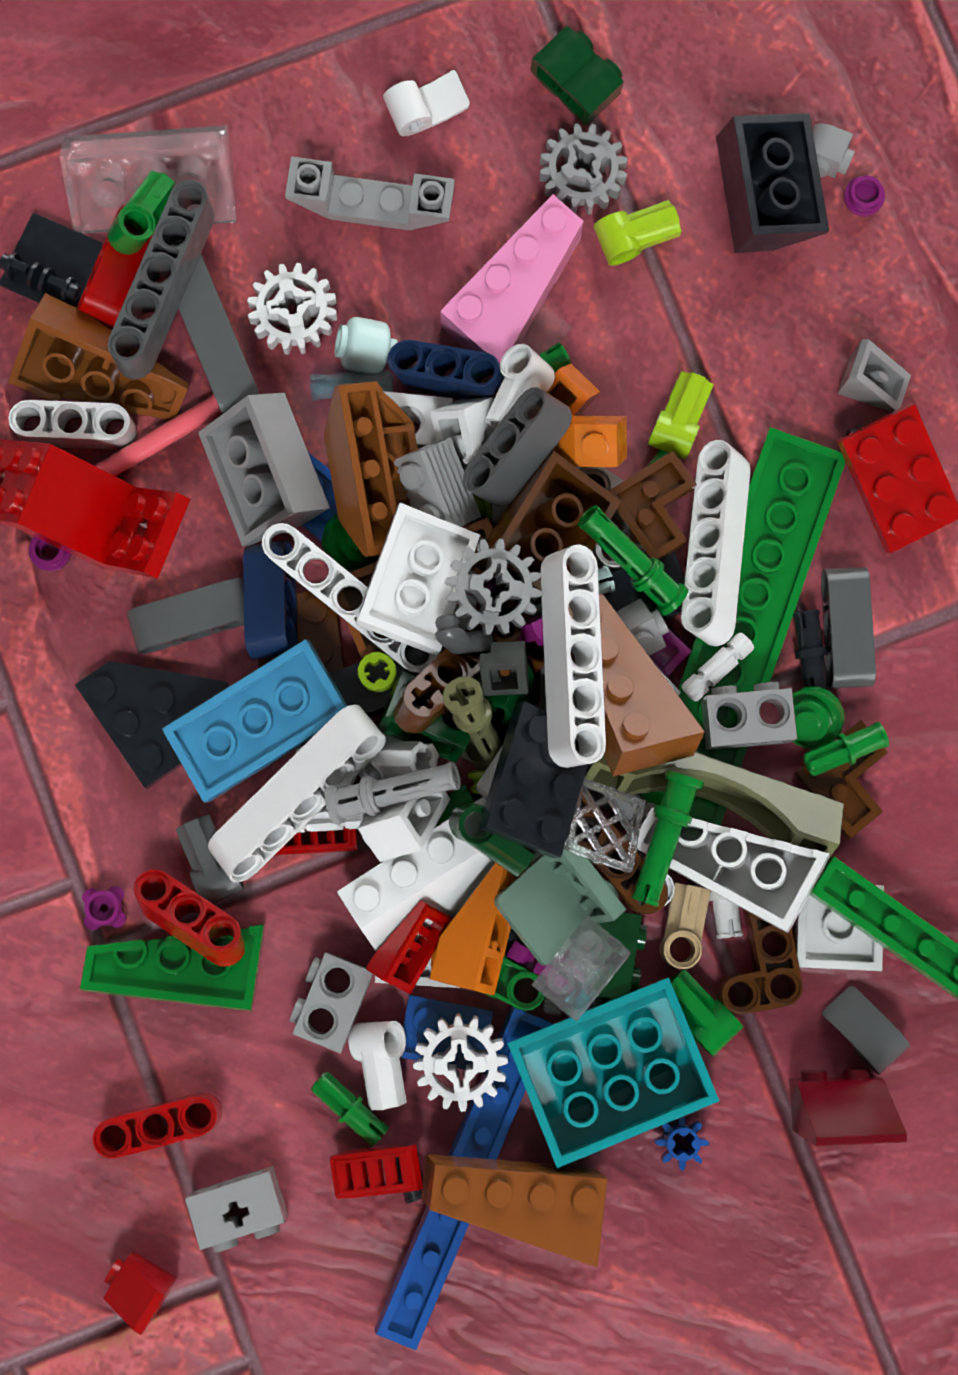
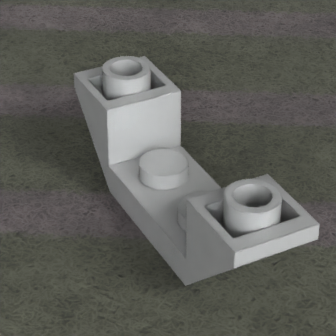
[285,156,455,230]

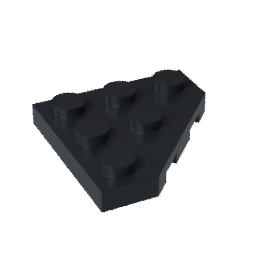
[75,661,230,789]

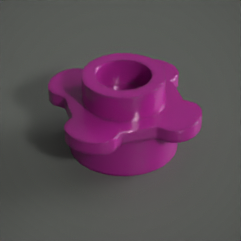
[82,886,127,930]

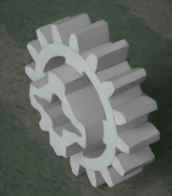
[539,123,628,215]
[445,539,542,636]

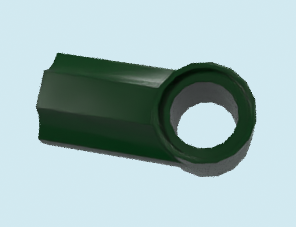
[449,803,536,877]

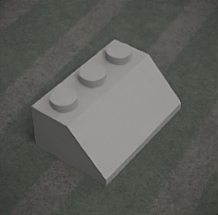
[198,393,330,547]

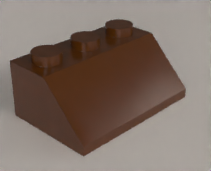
[474,451,621,601]

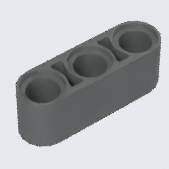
[463,387,572,507]
[821,567,876,688]
[126,578,244,654]

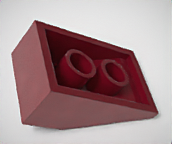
[789,1068,907,1146]

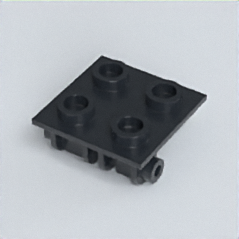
[0,213,103,308]

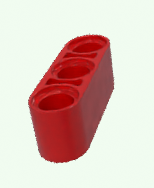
[77,204,155,327]
[133,869,245,966]
[93,1093,222,1159]

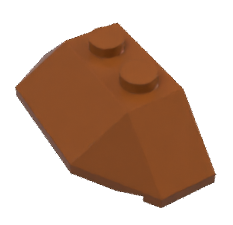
[324,381,418,557]

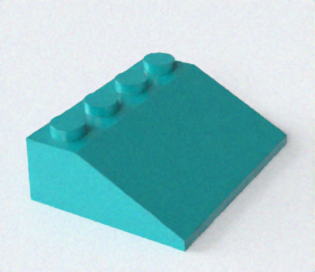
[508,978,719,1168]

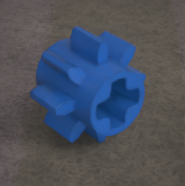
[653,1116,709,1171]

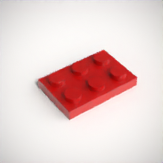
[837,404,958,553]

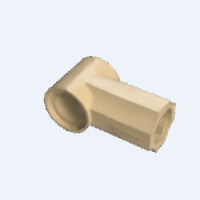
[659,883,711,969]

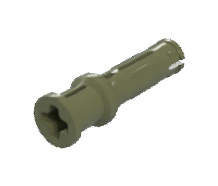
[443,676,503,766]

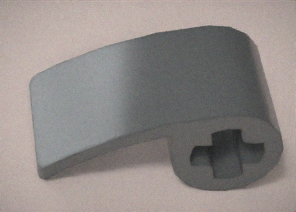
[822,986,910,1075]

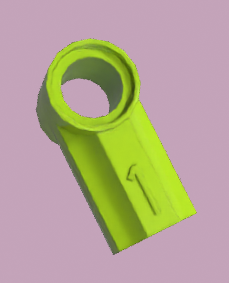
[593,200,682,266]
[647,371,714,460]

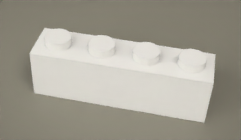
[337,797,495,952]

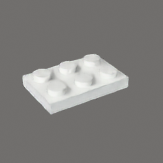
[355,503,480,656]

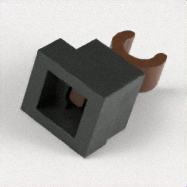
[479,627,529,696]

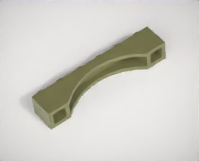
[582,753,844,856]

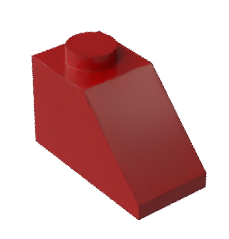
[103,1251,177,1335]

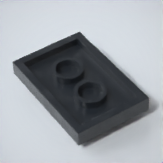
[478,701,588,858]

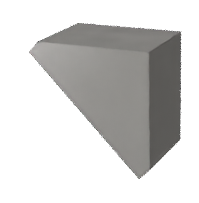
[837,339,911,412]

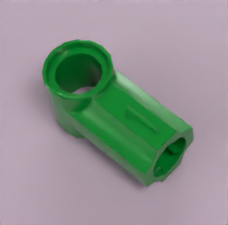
[108,170,175,255]
[670,969,744,1057]

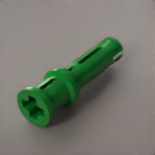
[577,505,688,616]
[631,770,704,907]

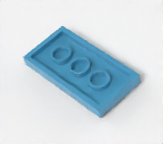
[162,639,348,803]

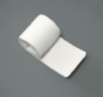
[383,70,470,136]

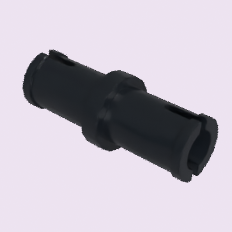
[793,610,830,691]

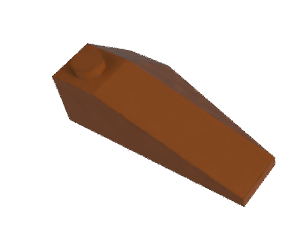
[8,293,190,420]

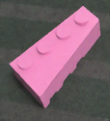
[440,194,584,363]

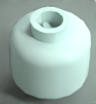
[334,317,397,375]

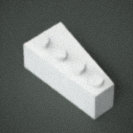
[631,808,830,933]

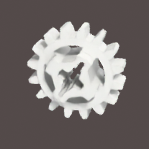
[247,263,337,355]
[413,1013,508,1112]

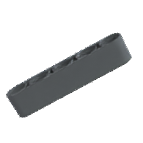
[107,179,215,379]
[165,240,259,414]

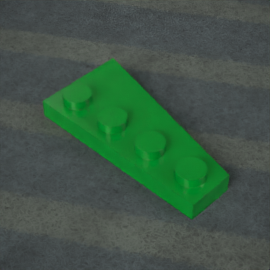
[80,925,265,1012]

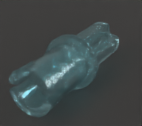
[310,369,394,401]

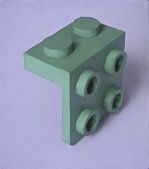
[494,840,626,966]

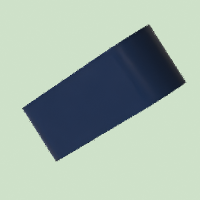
[387,340,505,401]
[243,539,298,660]

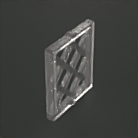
[564,778,645,873]

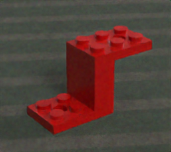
[0,439,191,579]

